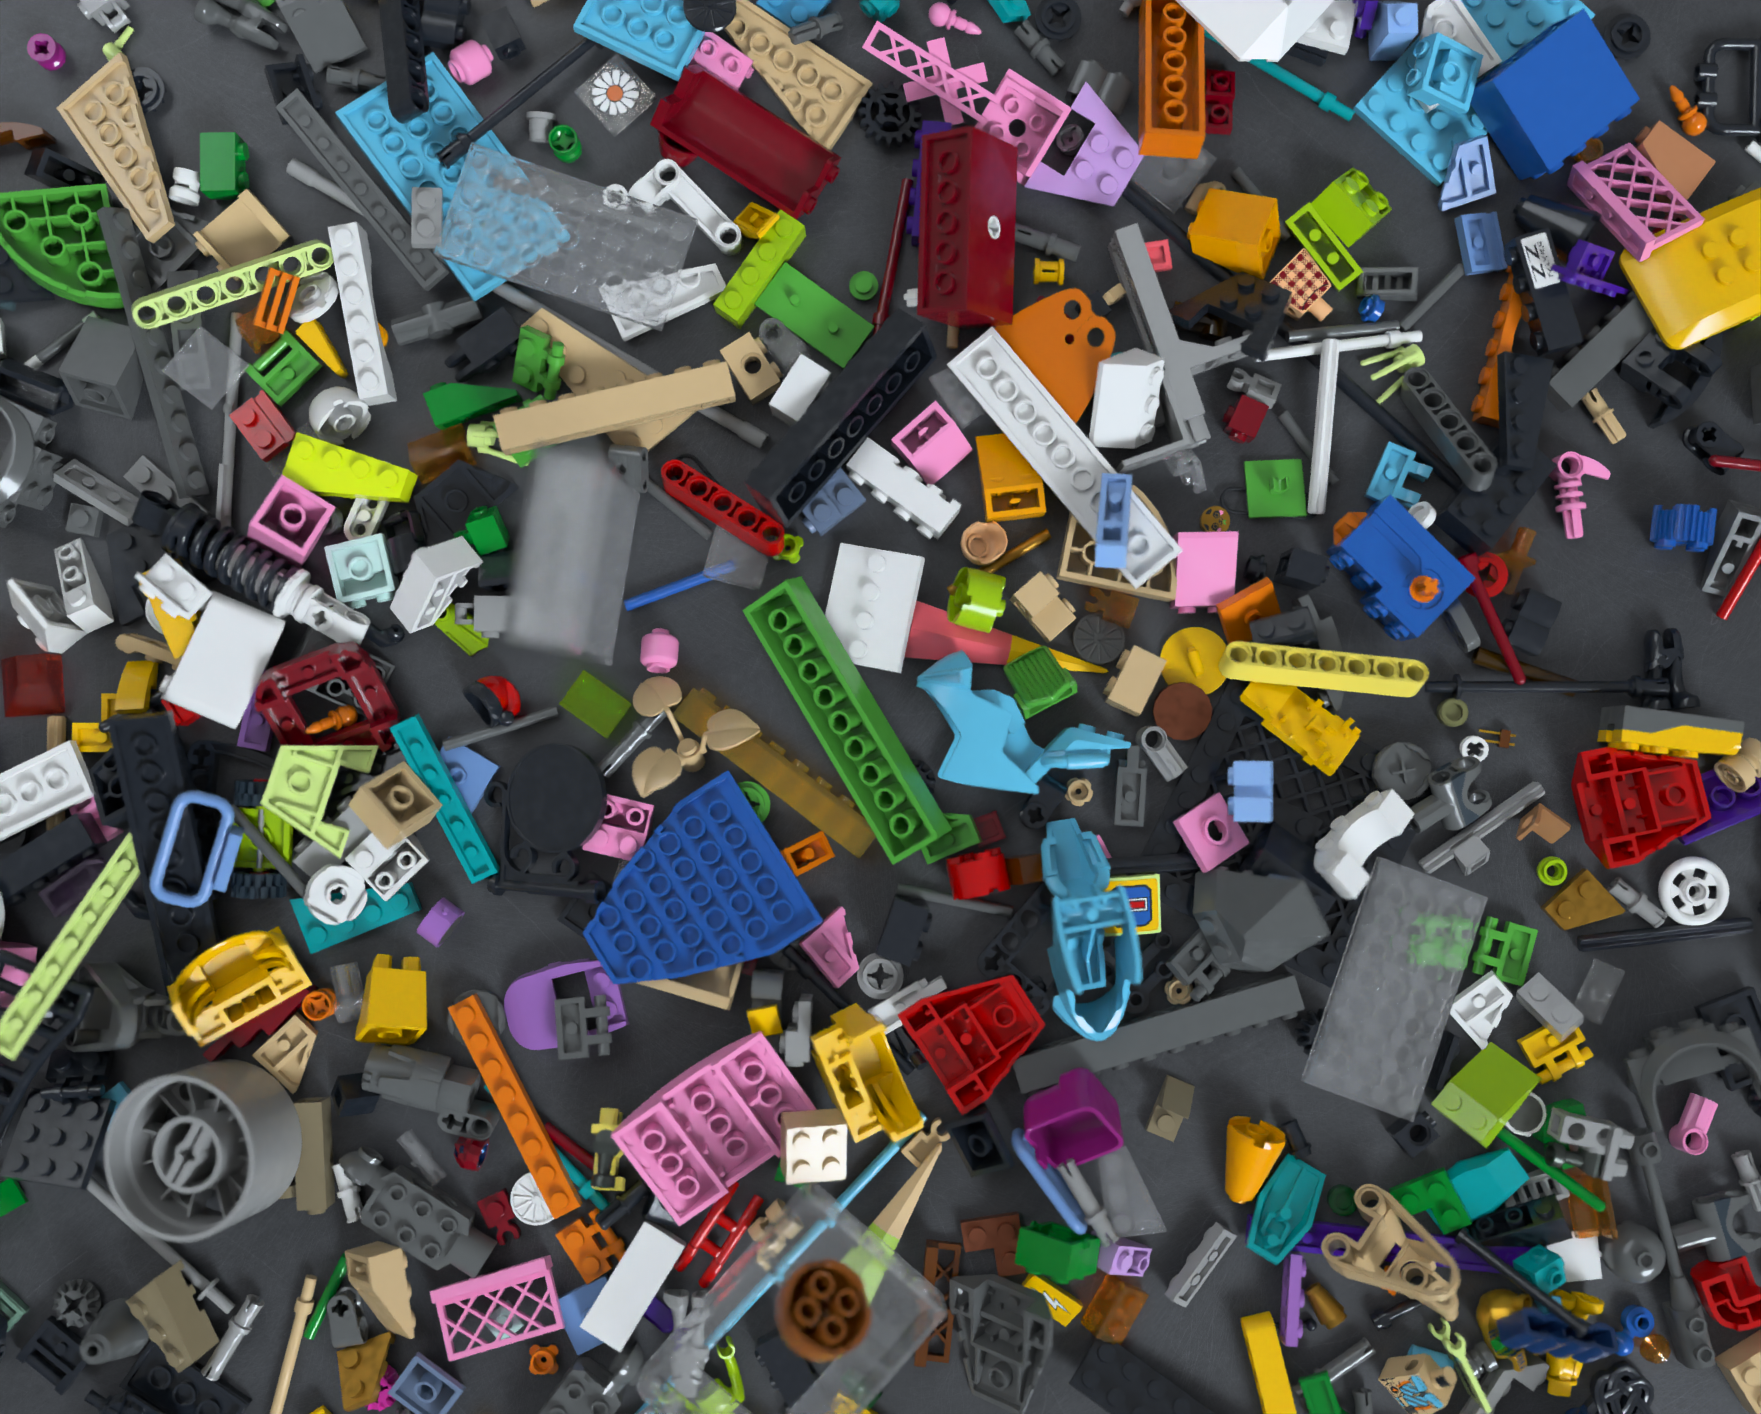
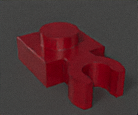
[477,1187,521,1246]

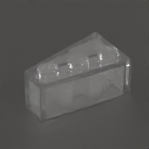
[1095,1142,1168,1239]

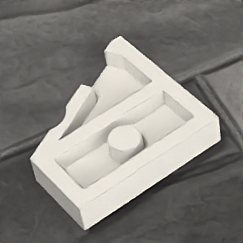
[1444,970,1513,1050]

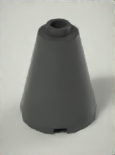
[80,1297,151,1364]

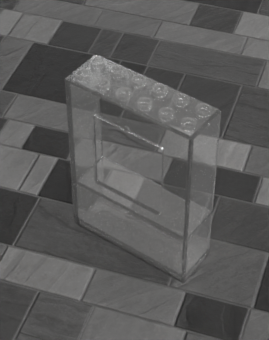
[503,443,640,666]
[637,1182,947,1414]

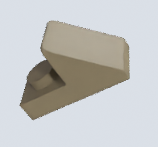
[1145,1074,1195,1142]

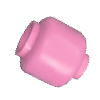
[448,40,493,85]
[640,628,679,674]

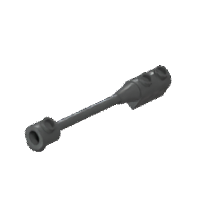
[1625,1127,1716,1369]

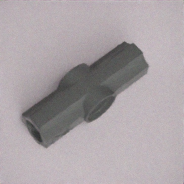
[391,296,484,346]

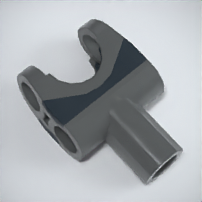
[1408,756,1492,834]
[1671,1190,1761,1262]

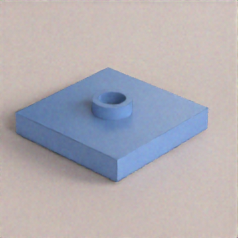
[439,736,501,814]
[558,1273,609,1355]

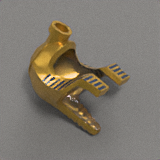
[1476,1289,1539,1372]

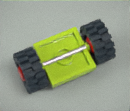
[230,779,293,899]

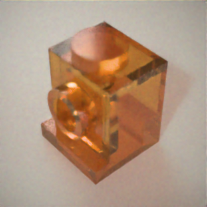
[235,304,281,354]

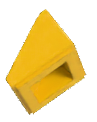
[747,1003,783,1036]

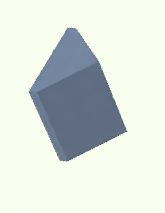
[388,1352,466,1414]

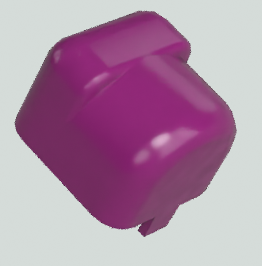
[1023,1067,1123,1169]

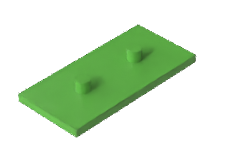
[754,262,874,370]

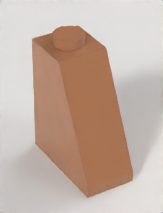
[1634,120,1716,215]

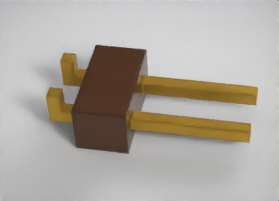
[1479,729,1516,748]

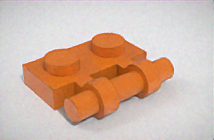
[555,1207,626,1285]

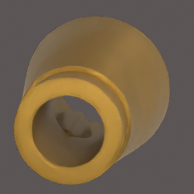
[1304,1282,1347,1330]

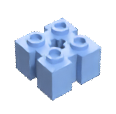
[1228,761,1274,822]

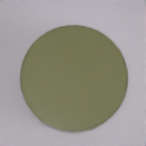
[1436,698,1468,727]

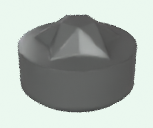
[1056,124,1086,156]
[321,508,344,536]

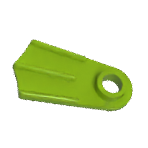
[434,603,489,656]

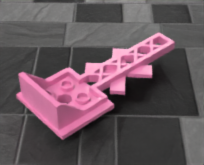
[862,21,1072,186]

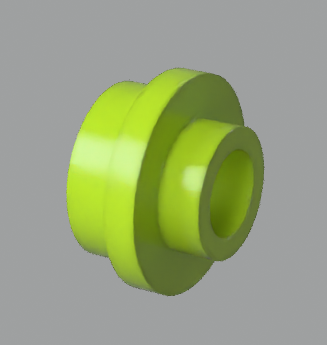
[1537,856,1567,886]

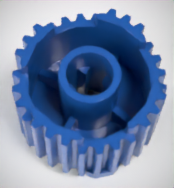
[1649,504,1717,552]

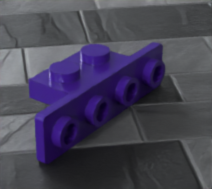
[1550,239,1629,298]

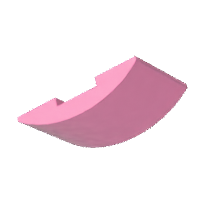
[611,1031,818,1227]

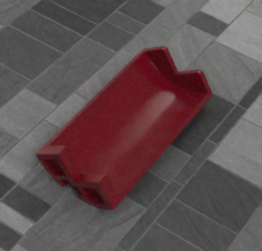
[650,64,842,220]

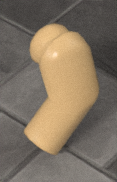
[1184,181,1226,215]

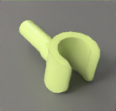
[103,26,134,61]

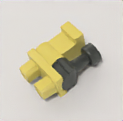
[591,1108,626,1191]

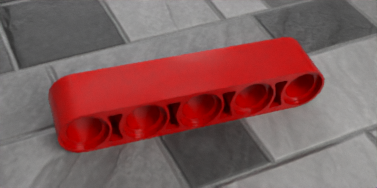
[661,460,785,556]

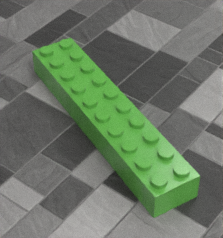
[742,576,952,864]

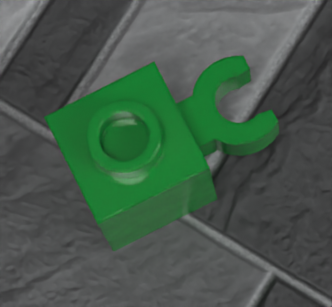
[451,506,510,556]

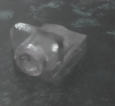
[1164,448,1207,494]

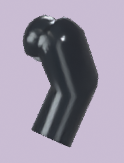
[122,890,150,920]

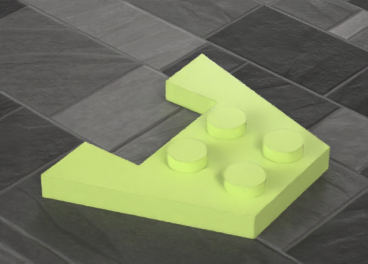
[260,746,378,859]

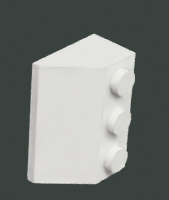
[1089,348,1164,449]

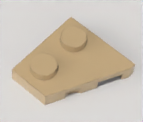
[252,1012,318,1094]

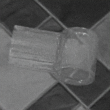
[330,961,364,1024]

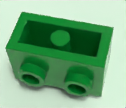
[200,132,249,200]

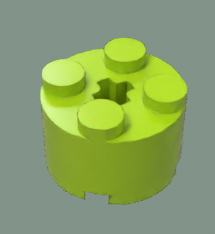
[947,567,1006,633]

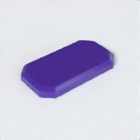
[643,1296,673,1333]

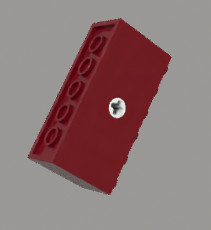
[904,126,1018,330]

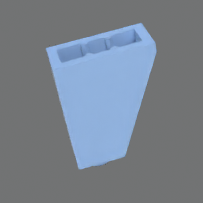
[1368,1,1418,61]

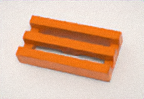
[252,267,300,334]

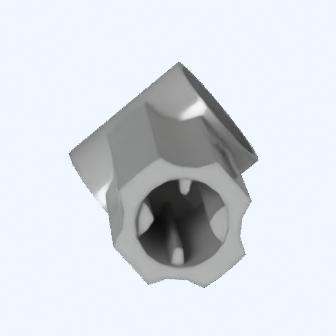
[1136,725,1188,782]

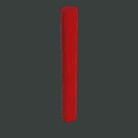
[1716,538,1761,620]

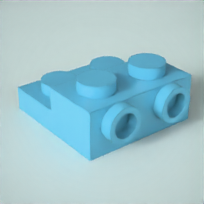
[1406,32,1483,114]

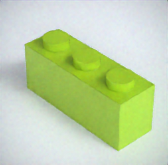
[1285,202,1363,292]

